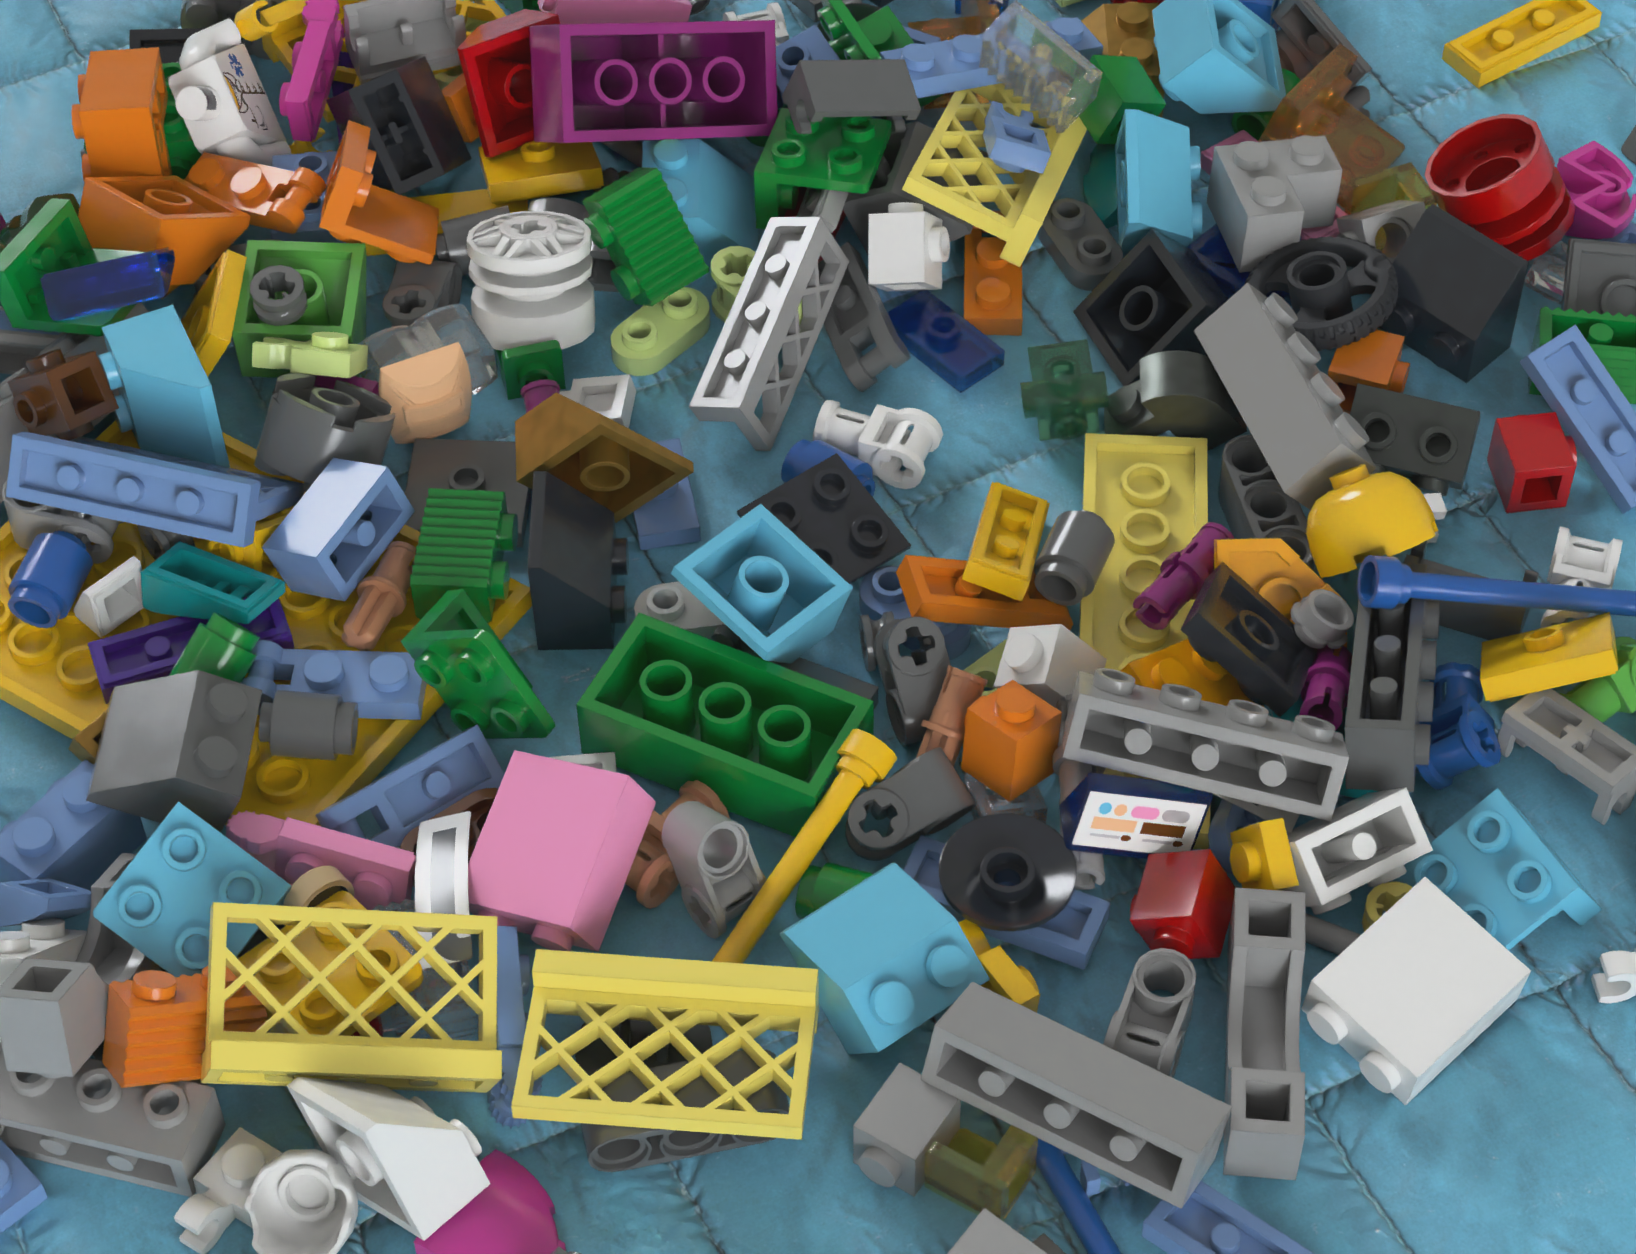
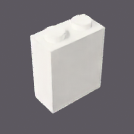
[1301,877,1531,1106]

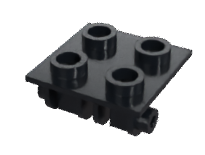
[737,453,911,584]

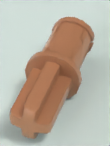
[342,541,416,651]
[916,665,988,767]

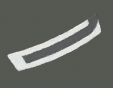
[415,811,473,969]

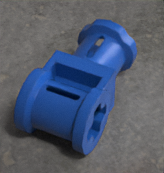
[1416,662,1501,791]

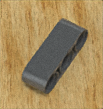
[1218,435,1315,571]
[580,1049,790,1172]

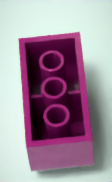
[529,20,778,143]

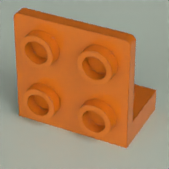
[319,120,439,265]

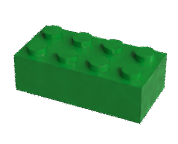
[576,613,874,837]

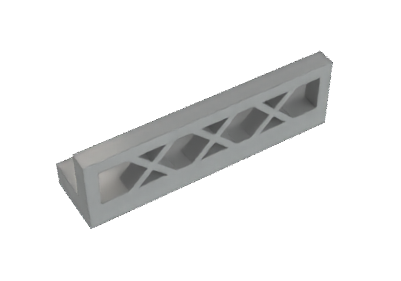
[689,217,849,451]

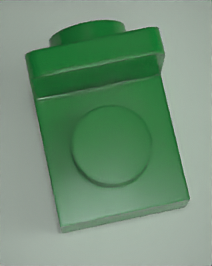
[494,340,566,400]

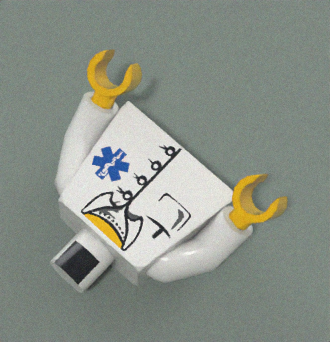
[168,0,332,167]

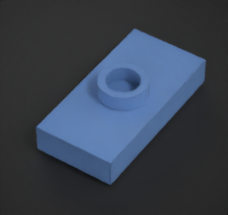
[632,438,701,550]

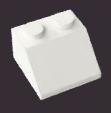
[287,1077,490,1241]

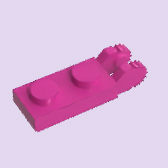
[279,0,345,142]

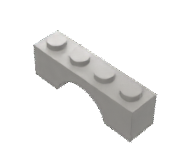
[0,853,163,1078]
[1223,887,1305,1180]

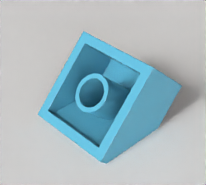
[1152,0,1288,114]
[1115,109,1202,255]
[642,139,759,268]
[98,305,230,468]
[671,504,853,663]
[779,863,990,1055]

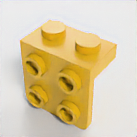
[238,891,424,1036]

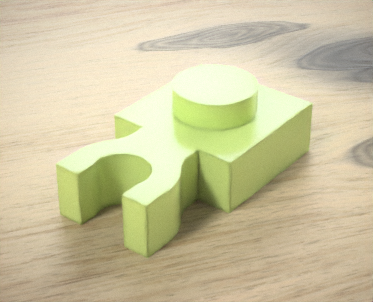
[252,332,368,378]

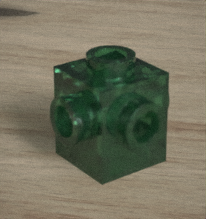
[1020,339,1109,441]

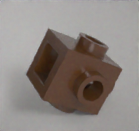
[7,348,119,441]

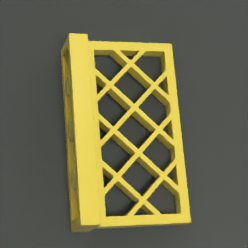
[902,83,1087,267]
[201,902,502,1093]
[511,949,819,1140]

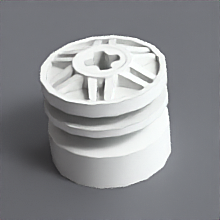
[467,211,596,351]

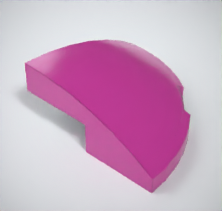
[1557,140,1636,239]
[414,1149,566,1254]

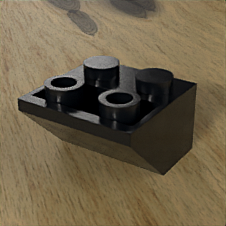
[326,56,472,195]

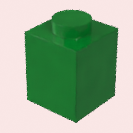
[1067,55,1166,144]

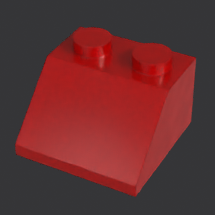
[457,9,560,158]

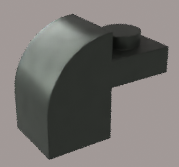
[1104,350,1247,451]

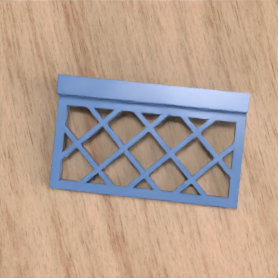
[6,431,304,548]

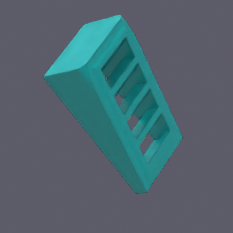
[141,541,286,624]

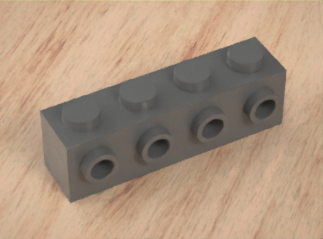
[1345,563,1440,792]

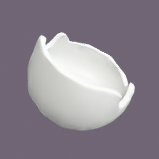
[244,1149,358,1254]

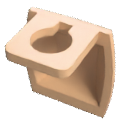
[379,342,472,444]

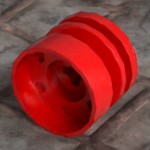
[1424,114,1576,261]

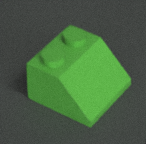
[232,240,366,378]

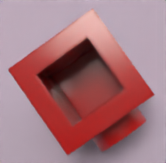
[1487,412,1577,514]
[1130,849,1235,959]

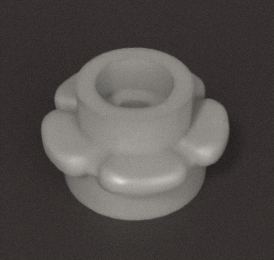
[1291,589,1354,649]

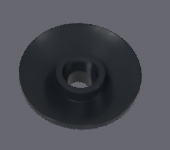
[938,813,1077,932]

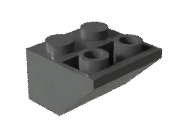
[843,121,988,255]

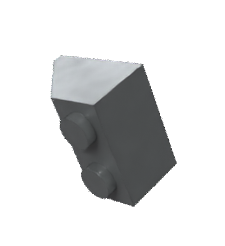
[86,670,262,833]

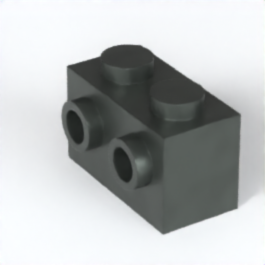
[1350,383,1480,496]

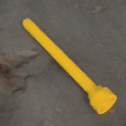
[712,729,897,964]

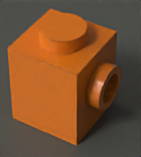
[1327,330,1410,414]
[961,680,1062,802]

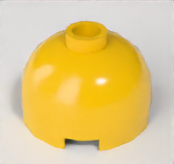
[1306,464,1439,578]

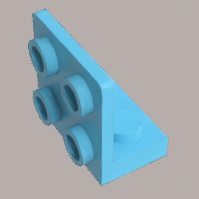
[1396,788,1602,950]
[93,801,292,977]

